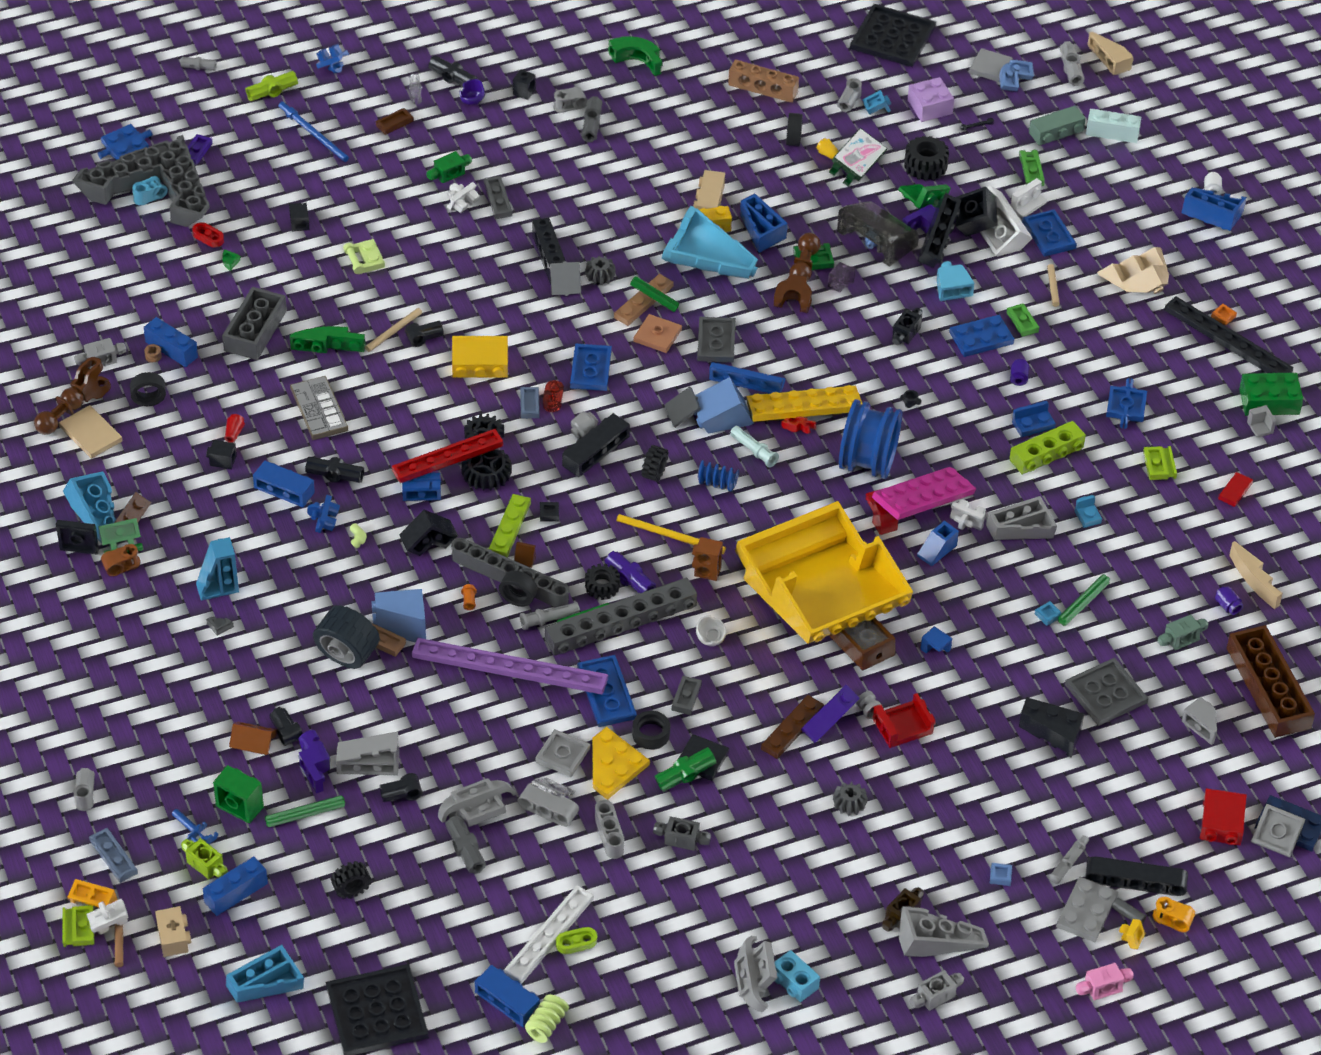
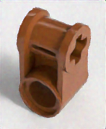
[101,544,141,577]

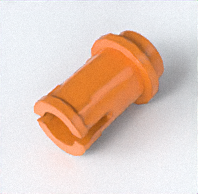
[461,584,477,610]

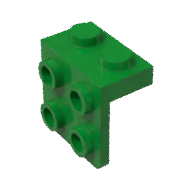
[898,184,951,209]

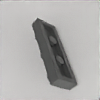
[484,176,512,219]

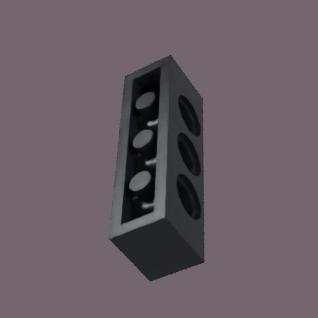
[532,218,566,284]

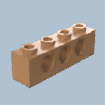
[728,60,799,103]

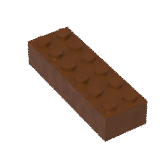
[1226,625,1315,738]

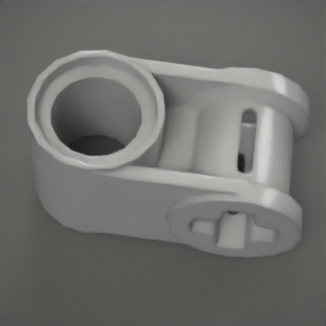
[553,87,587,113]

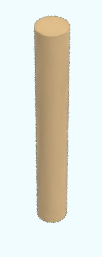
[1047,264,1060,307]

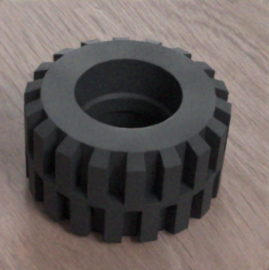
[904,136,949,181]

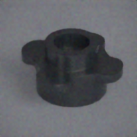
[900,390,922,408]

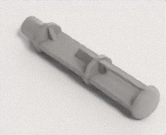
[1049,835,1089,884]

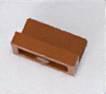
[229,721,277,755]

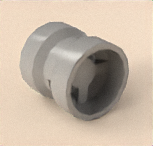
[856,691,883,719]

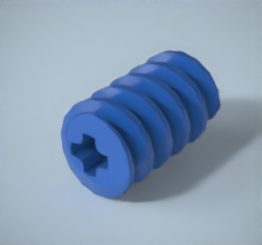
[698,460,739,492]

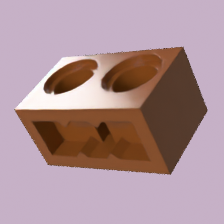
[692,537,723,581]

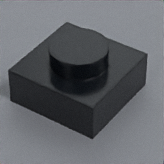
[540,502,559,522]

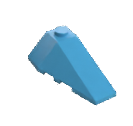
[63,471,116,544]

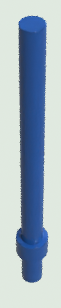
[278,101,349,162]

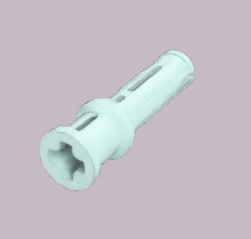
[730,426,779,468]

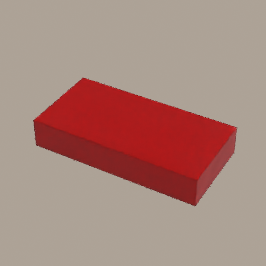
[1218,472,1253,507]

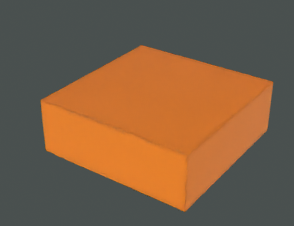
[1211,304,1237,326]

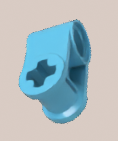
[133,176,168,205]

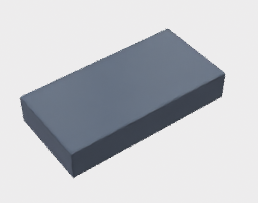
[520,387,540,419]

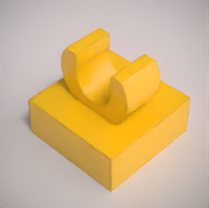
[1119,919,1145,950]

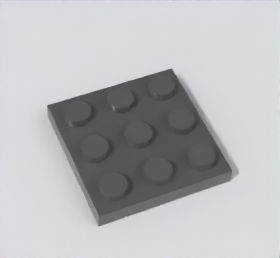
[1065,658,1149,726]

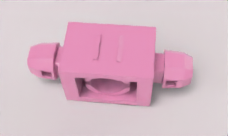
[1076,963,1134,1000]

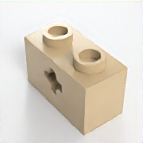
[155,906,191,957]

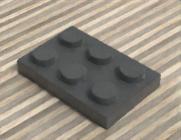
[697,317,736,363]

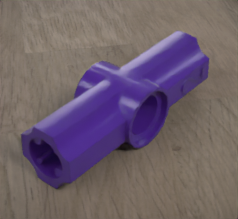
[605,551,656,594]

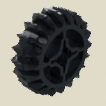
[461,448,512,491]

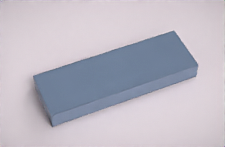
[89,828,138,883]

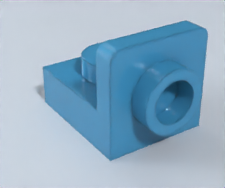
[862,90,891,115]
[1075,495,1102,528]

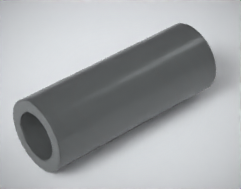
[1112,897,1146,924]

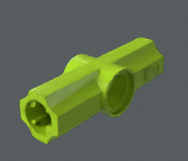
[245,71,298,102]

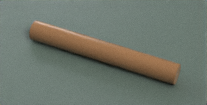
[115,923,123,967]

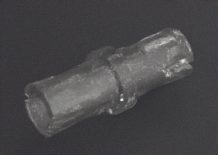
[409,73,422,104]

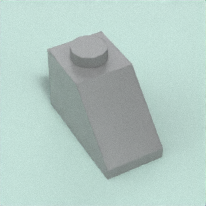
[1182,697,1217,745]

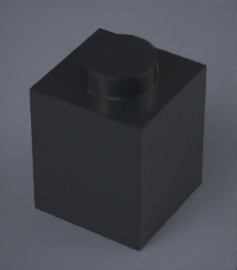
[206,440,237,470]

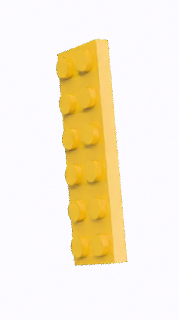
[747,385,862,422]

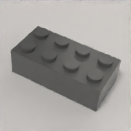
[222,287,287,360]

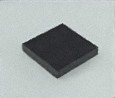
[56,520,99,555]
[678,734,729,781]

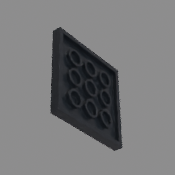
[850,3,936,67]
[326,964,429,1055]

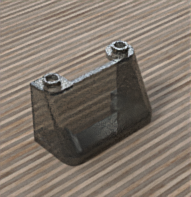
[837,201,919,267]

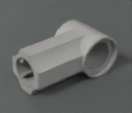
[837,78,862,112]
[73,768,95,811]

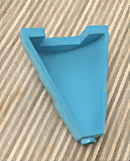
[662,205,758,279]

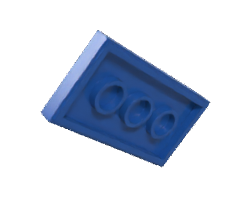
[577,655,637,727]

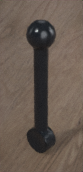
[961,118,994,131]

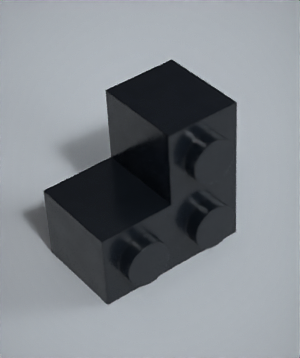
[399,510,458,556]

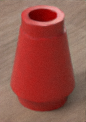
[224,414,245,443]

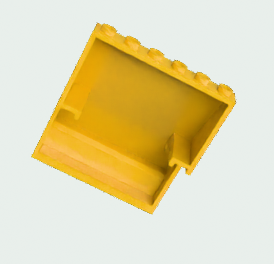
[735,501,913,644]

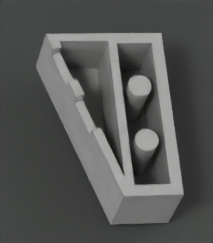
[336,731,400,775]

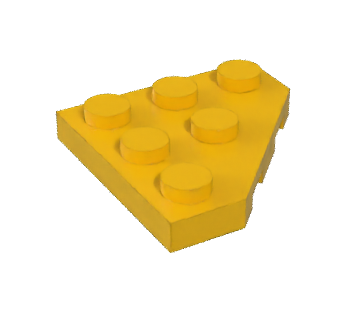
[592,726,650,800]

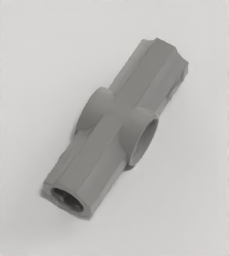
[1060,41,1084,86]

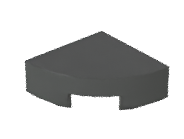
[206,617,234,636]

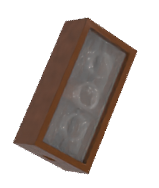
[829,618,895,671]

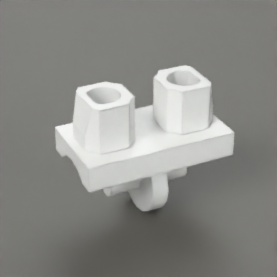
[447,182,480,213]
[950,499,986,531]
[87,899,129,934]

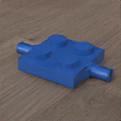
[98,124,153,160]
[1106,378,1147,429]

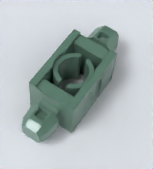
[1158,615,1208,650]

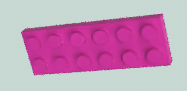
[872,467,976,520]

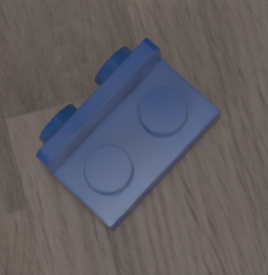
[1012,401,1056,437]

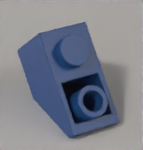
[917,521,959,566]

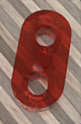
[543,380,564,412]

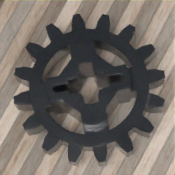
[464,414,505,439]

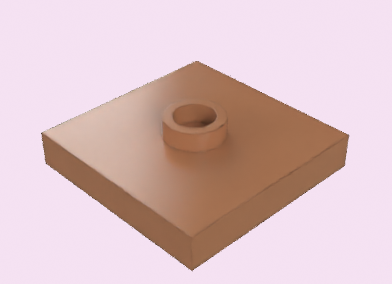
[633,314,682,353]

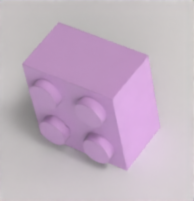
[908,77,954,122]

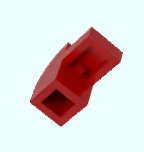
[865,489,898,535]

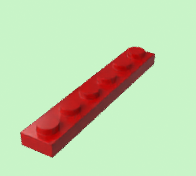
[392,429,503,483]

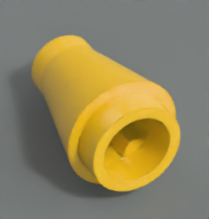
[816,138,839,159]

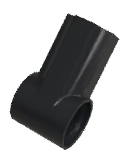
[405,320,444,347]
[269,707,303,746]
[379,773,423,802]

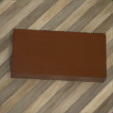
[375,108,414,135]

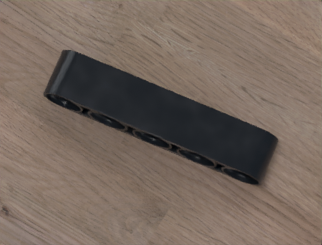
[1085,856,1188,896]

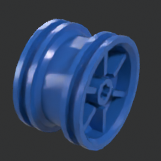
[839,399,902,479]

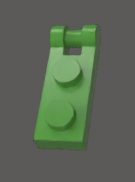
[1019,150,1045,186]

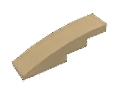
[1229,541,1283,610]

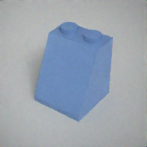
[695,377,754,434]
[371,589,426,643]

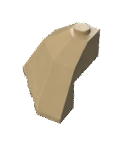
[1097,247,1169,294]

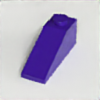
[801,685,860,743]

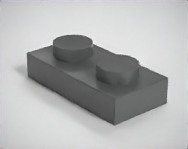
[671,676,702,715]

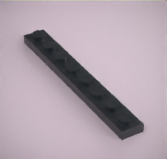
[1164,296,1294,373]

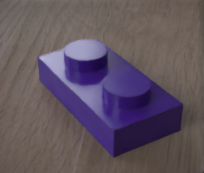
[187,134,213,165]

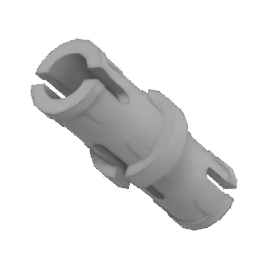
[181,56,216,71]

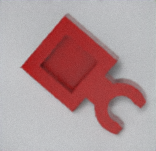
[781,416,816,434]

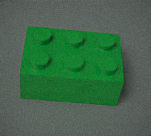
[1239,373,1303,416]

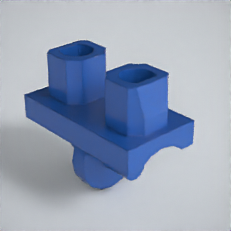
[316,44,349,74]
[307,495,340,533]

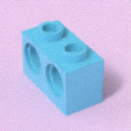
[775,950,820,1002]

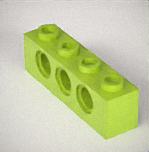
[1009,421,1086,475]

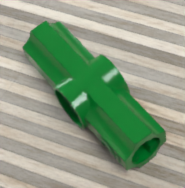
[655,747,717,792]

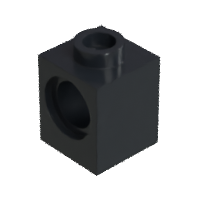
[513,69,536,100]
[289,203,310,232]

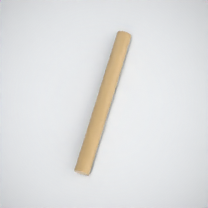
[365,308,422,352]

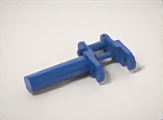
[172,809,219,844]

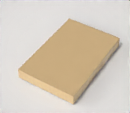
[59,405,123,459]

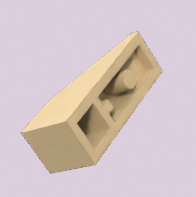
[1088,32,1133,75]

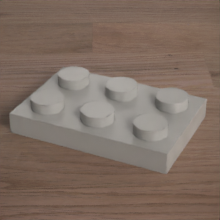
[1056,876,1118,942]

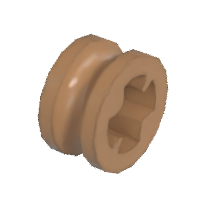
[144,344,162,362]

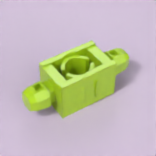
[181,838,228,879]

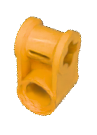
[1152,897,1195,932]

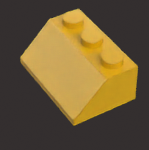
[452,336,508,378]

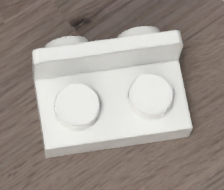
[1011,178,1047,218]

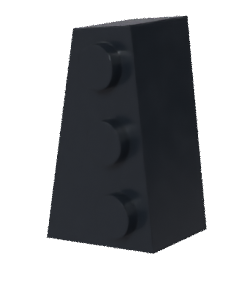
[1019,697,1084,758]

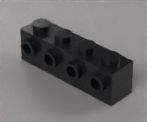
[917,193,961,268]
[562,413,630,477]

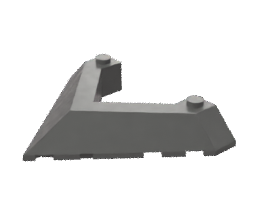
[73,135,210,227]

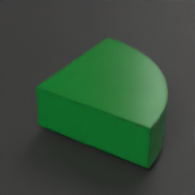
[222,249,241,271]

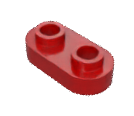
[192,222,224,248]

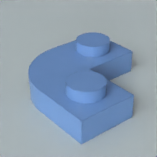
[1000,60,1034,92]

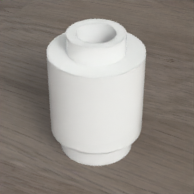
[1204,172,1222,195]

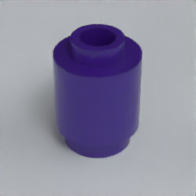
[1010,359,1029,386]
[1215,586,1243,615]

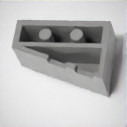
[986,496,1057,540]

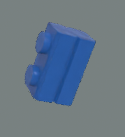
[402,472,441,501]

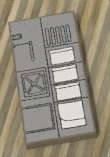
[290,376,348,440]

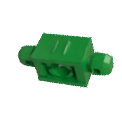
[427,151,472,183]

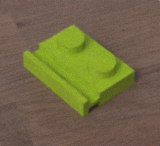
[1143,446,1177,480]
[62,905,94,947]

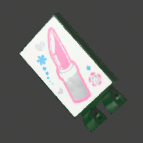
[829,128,888,186]

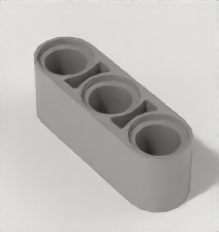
[517,783,579,827]
[595,799,624,859]

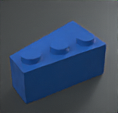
[740,193,788,253]

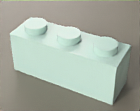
[1086,109,1141,143]

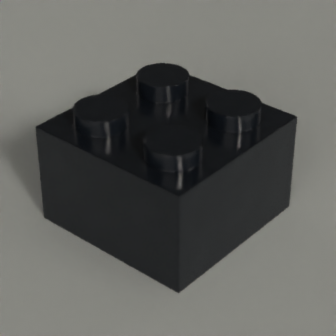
[955,186,998,237]

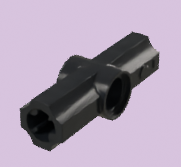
[428,55,477,86]
[305,457,365,483]

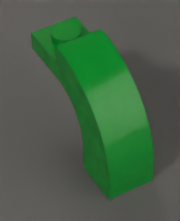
[608,36,663,76]

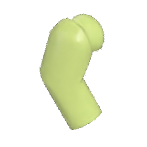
[350,523,367,548]

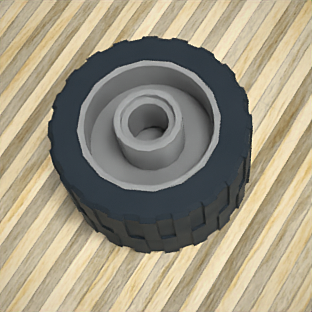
[313,605,380,669]

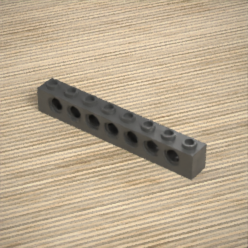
[545,577,697,656]

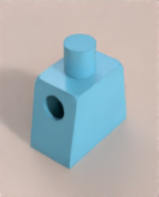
[937,261,974,301]

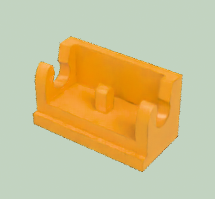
[67,879,118,907]

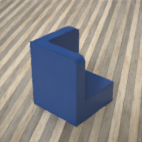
[920,626,953,653]

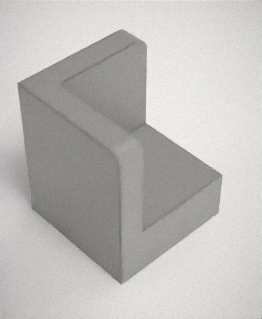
[1247,405,1276,437]

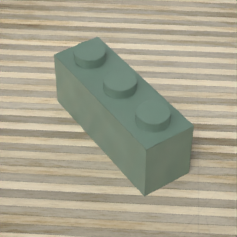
[1029,106,1086,146]

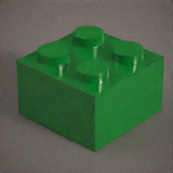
[213,765,264,824]

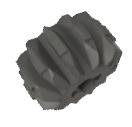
[585,256,616,285]
[833,781,868,816]

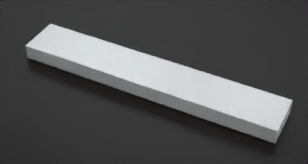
[503,885,594,984]

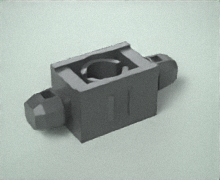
[653,816,711,851]

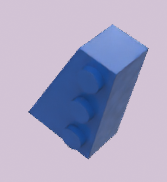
[1181,187,1247,231]

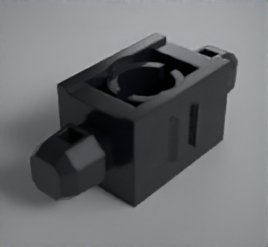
[892,308,922,345]

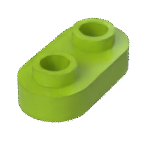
[556,927,597,954]

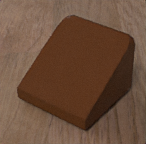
[514,542,536,568]

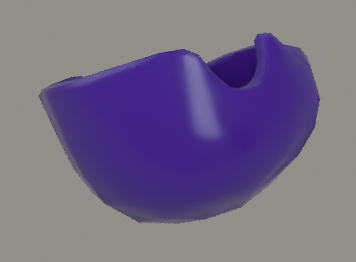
[459,79,485,105]

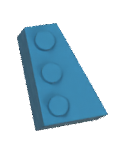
[196,537,239,601]
[226,945,304,1003]

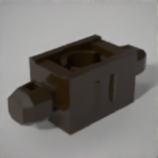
[882,887,924,932]

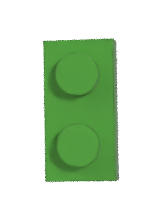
[1007,303,1039,337]

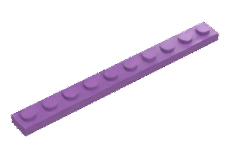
[412,638,608,695]

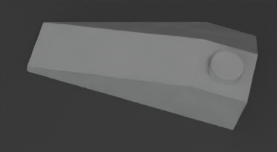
[899,907,989,957]

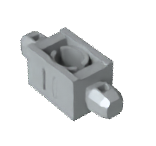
[74,338,126,369]
[910,970,964,1011]

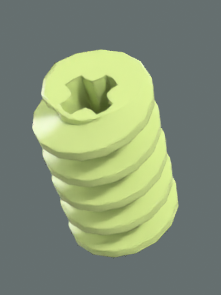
[525,994,569,1043]

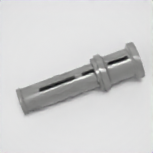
[520,602,580,630]

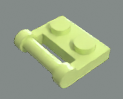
[343,239,385,274]

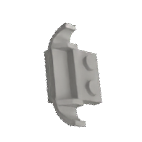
[438,778,517,827]
[734,936,777,1012]

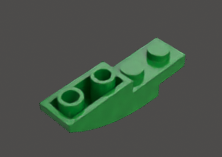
[290,326,366,353]

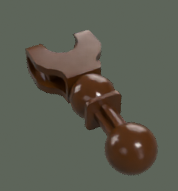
[774,233,821,313]
[34,357,111,435]

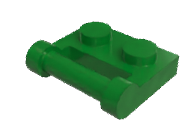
[793,243,834,270]

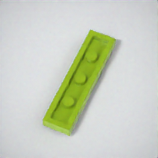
[489,494,531,557]

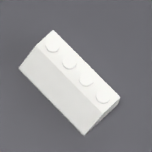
[980,185,1033,257]

